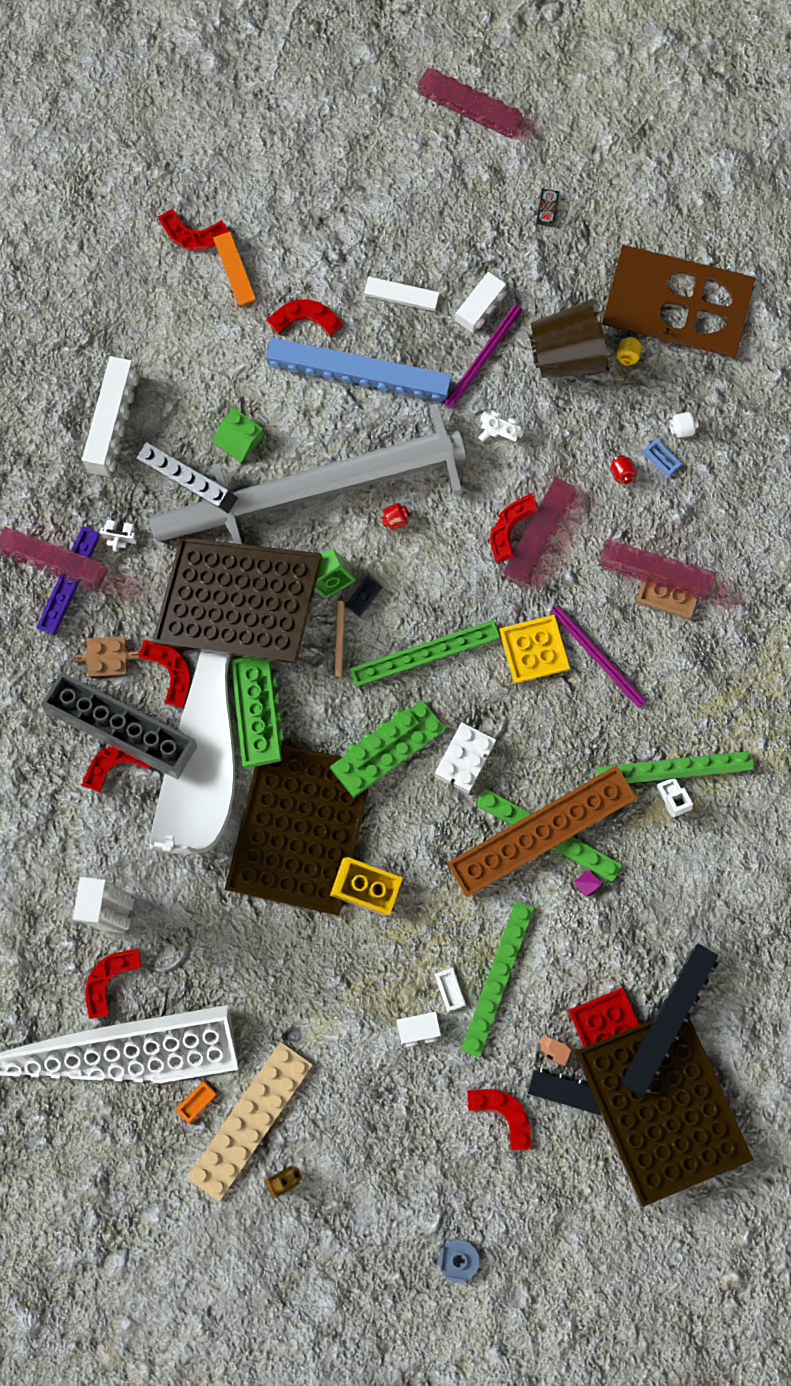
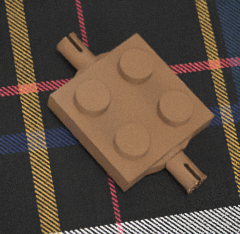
[74,636,140,677]

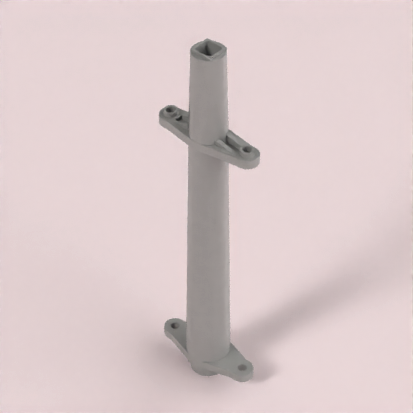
[149,404,466,544]

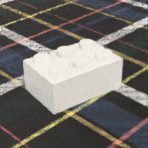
[434,722,496,794]

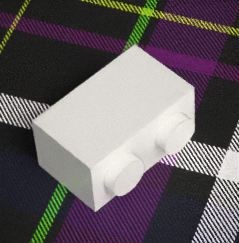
[397,1012,441,1047]

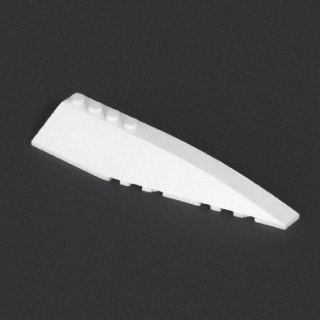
[0,1005,239,1083]

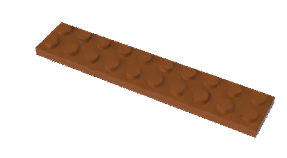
[447,765,637,897]

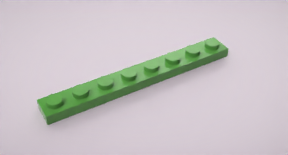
[349,620,500,688]
[596,751,754,783]
[476,788,622,882]
[461,901,534,1058]

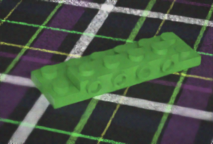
[231,657,285,768]
[330,700,446,798]

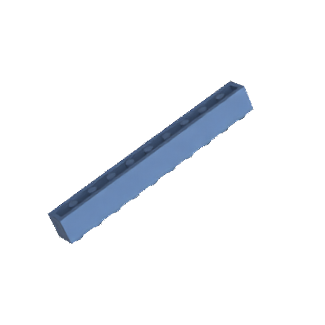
[266,337,451,402]

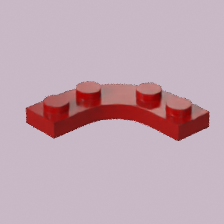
[157,208,229,251]
[266,299,344,337]
[490,493,539,564]
[139,639,191,709]
[81,746,152,793]
[85,948,142,1019]
[467,1089,531,1150]

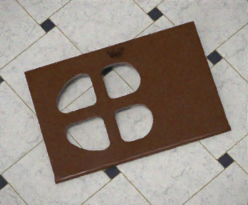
[601,244,756,358]

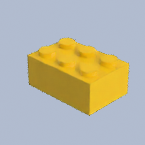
[330,857,403,916]

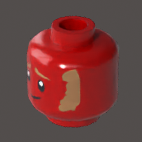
[381,503,410,530]

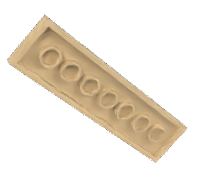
[187,1042,313,1202]

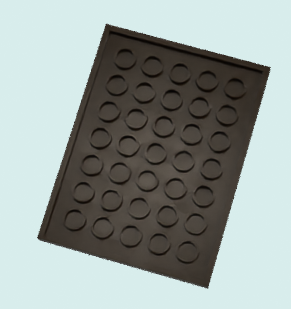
[152,537,323,664]
[224,743,369,916]
[575,1018,754,1208]

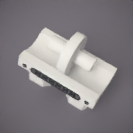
[100,520,137,552]

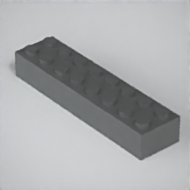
[41,672,197,780]

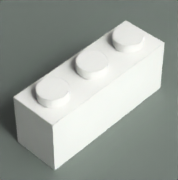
[455,272,506,333]

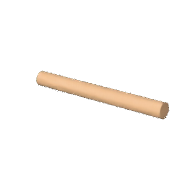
[335,601,345,677]

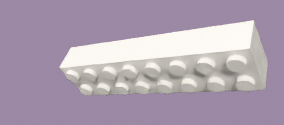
[73,877,134,934]

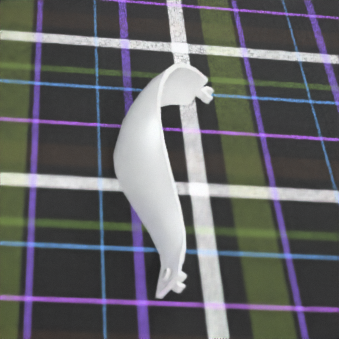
[150,651,235,854]

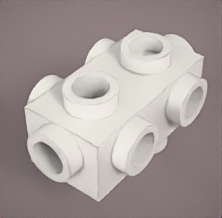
[478,410,525,442]

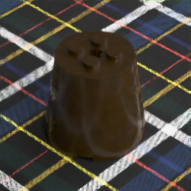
[529,298,610,378]

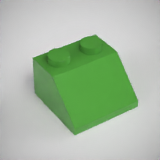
[212,407,264,464]
[315,548,356,599]

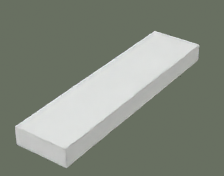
[364,277,439,312]

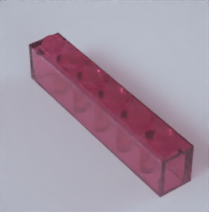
[418,67,523,139]
[503,477,576,588]
[0,526,108,590]
[598,539,717,600]

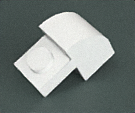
[657,778,693,817]

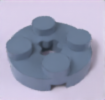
[438,1239,479,1283]

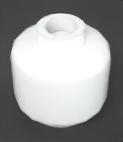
[669,412,698,438]

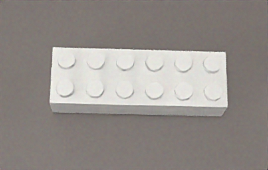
[82,356,139,477]

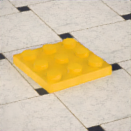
[499,615,570,684]

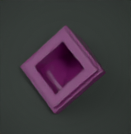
[573,870,602,897]

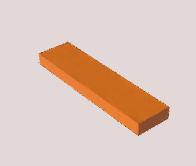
[213,232,256,307]

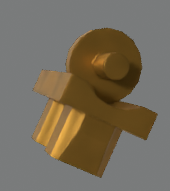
[264,1166,302,1199]

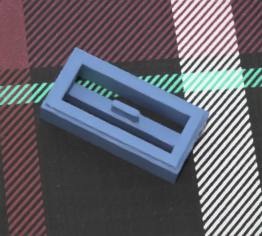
[642,438,682,478]

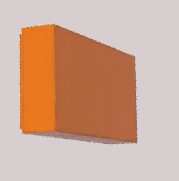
[175,1080,218,1124]

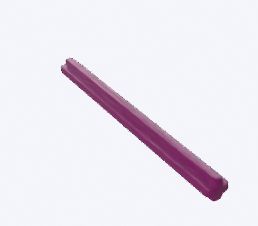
[445,304,522,409]
[551,605,646,708]

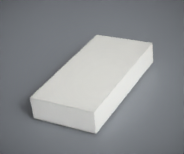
[434,968,466,1012]

